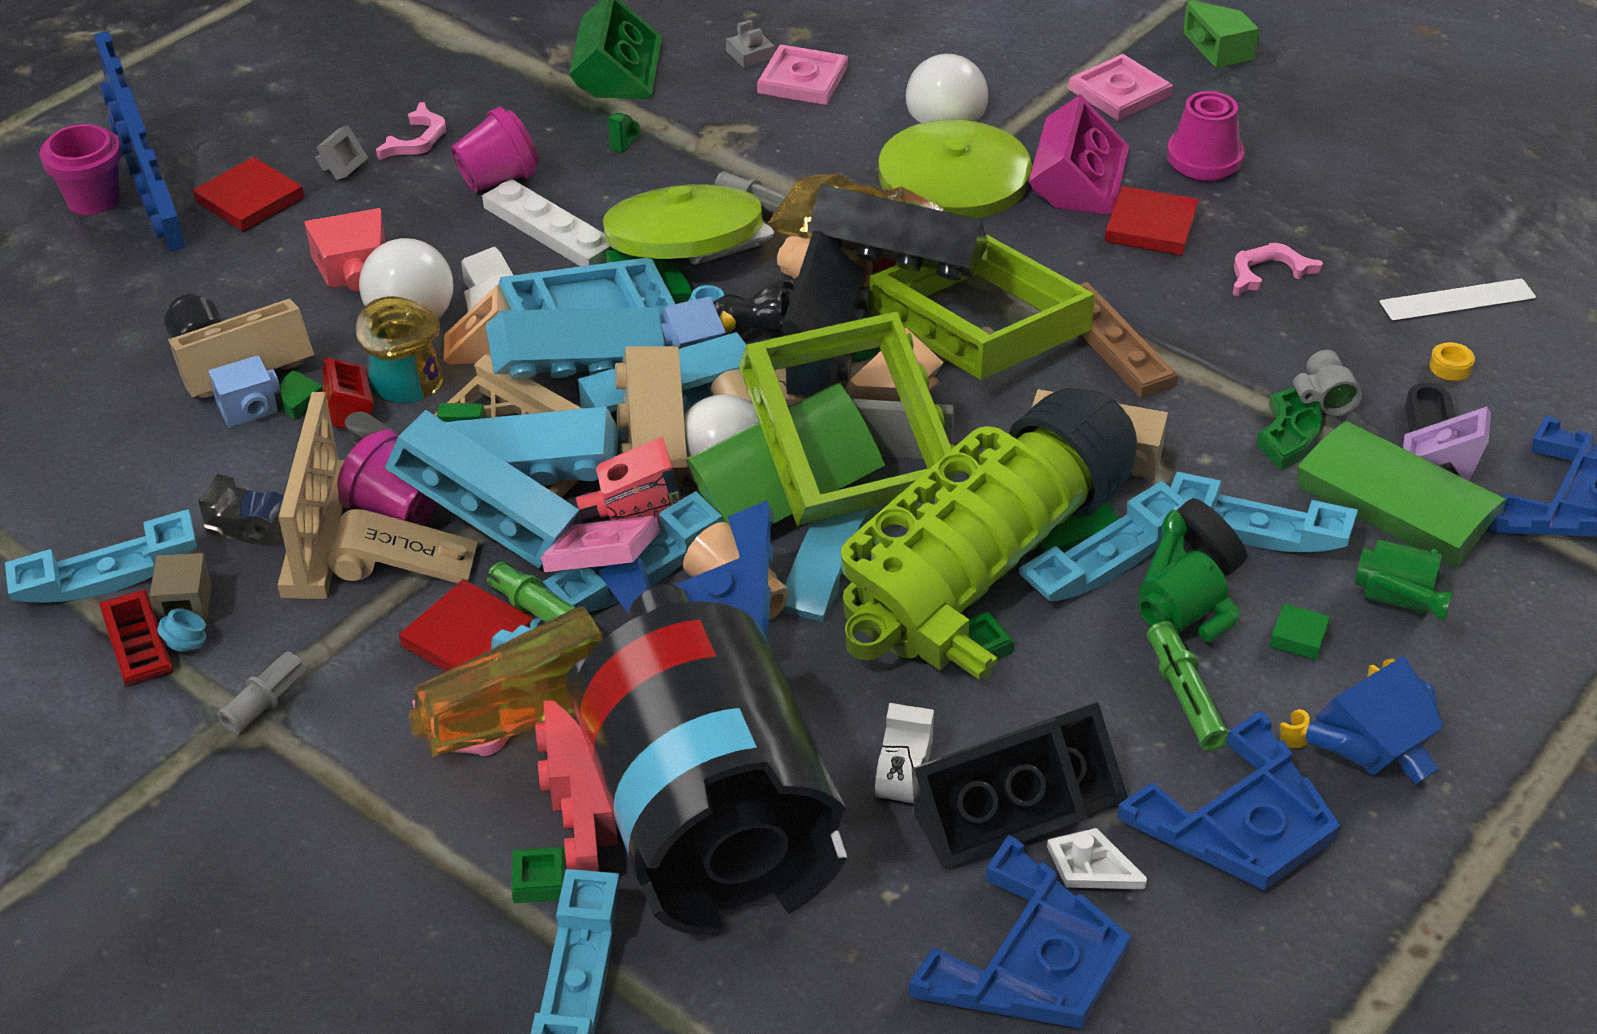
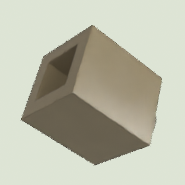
[150,553,212,626]

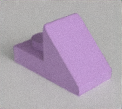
[1403,407,1491,481]

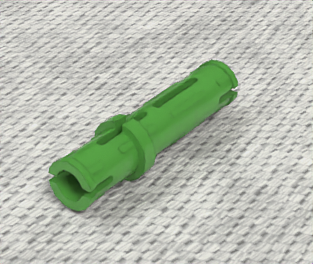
[487,561,596,645]
[1146,621,1229,751]

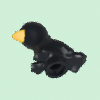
[713,277,798,336]

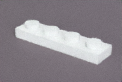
[482,179,615,266]

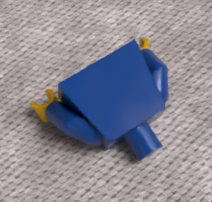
[1279,655,1443,786]

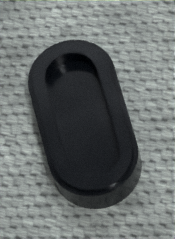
[1405,383,1455,432]

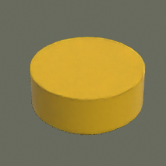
[1429,342,1475,381]

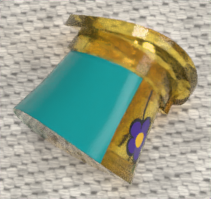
[356,296,444,403]

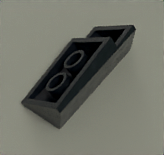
[911,702,1128,869]

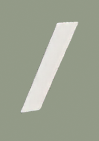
[1380,279,1536,320]

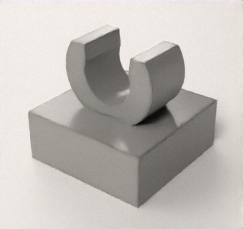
[726,20,775,68]
[315,125,368,180]

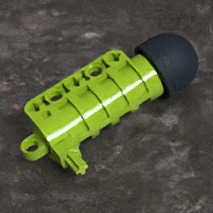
[841,388,1137,680]

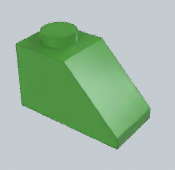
[1183,0,1260,68]

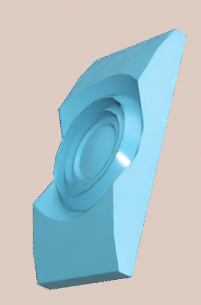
[499,258,675,315]

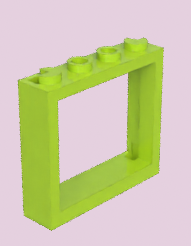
[869,234,1095,380]
[739,311,959,526]

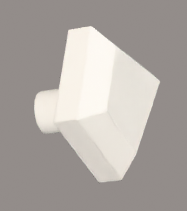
[1047,828,1147,889]

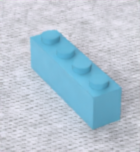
[486,307,665,379]
[578,332,746,437]
[445,406,619,485]
[385,410,579,569]

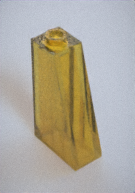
[408,606,602,757]

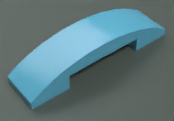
[1171,472,1358,552]
[1019,481,1186,601]
[781,485,883,623]
[542,491,723,613]
[5,509,197,603]
[531,869,620,1034]

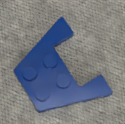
[1489,416,1597,536]
[598,501,774,639]
[1117,710,1341,891]
[908,835,1131,1029]

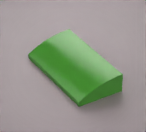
[686,383,885,524]
[1298,421,1506,569]

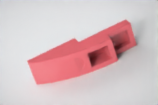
[535,700,618,872]

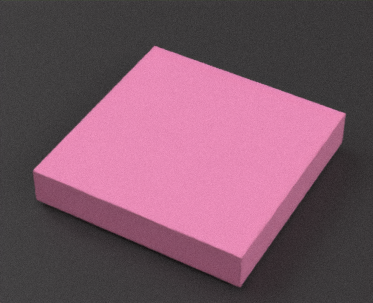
[757,45,848,105]
[1068,54,1173,121]
[541,516,660,572]

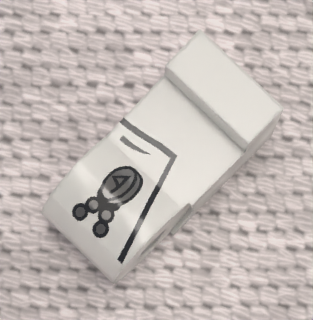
[875,703,934,804]

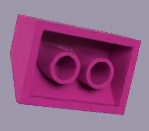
[1028,94,1129,215]

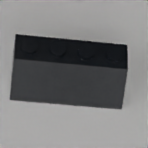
[808,184,988,280]
[784,231,871,396]

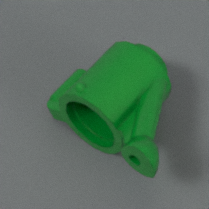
[1138,510,1239,643]
[1355,539,1452,622]

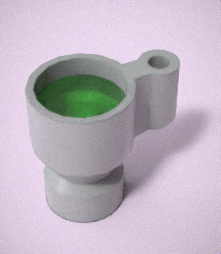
[1293,350,1362,416]

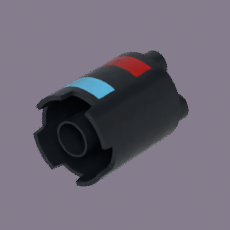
[565,585,848,935]

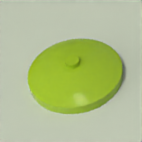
[878,119,1032,219]
[603,184,763,259]

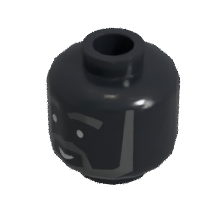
[164,294,223,338]

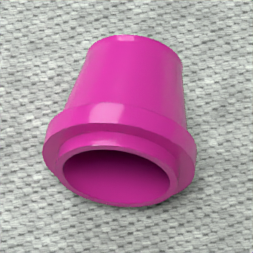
[1167,91,1245,181]
[450,107,539,193]
[39,124,122,215]
[337,429,439,526]

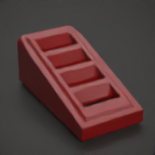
[322,358,374,428]
[99,589,173,686]

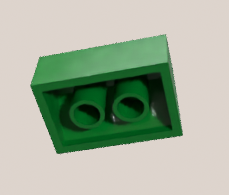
[568,0,662,99]

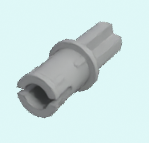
[715,171,788,217]
[216,652,306,736]

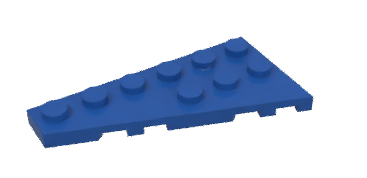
[94,31,185,252]

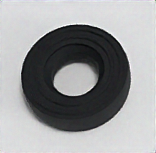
[1176,498,1248,575]

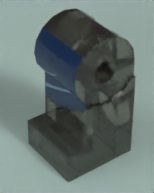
[198,474,284,546]

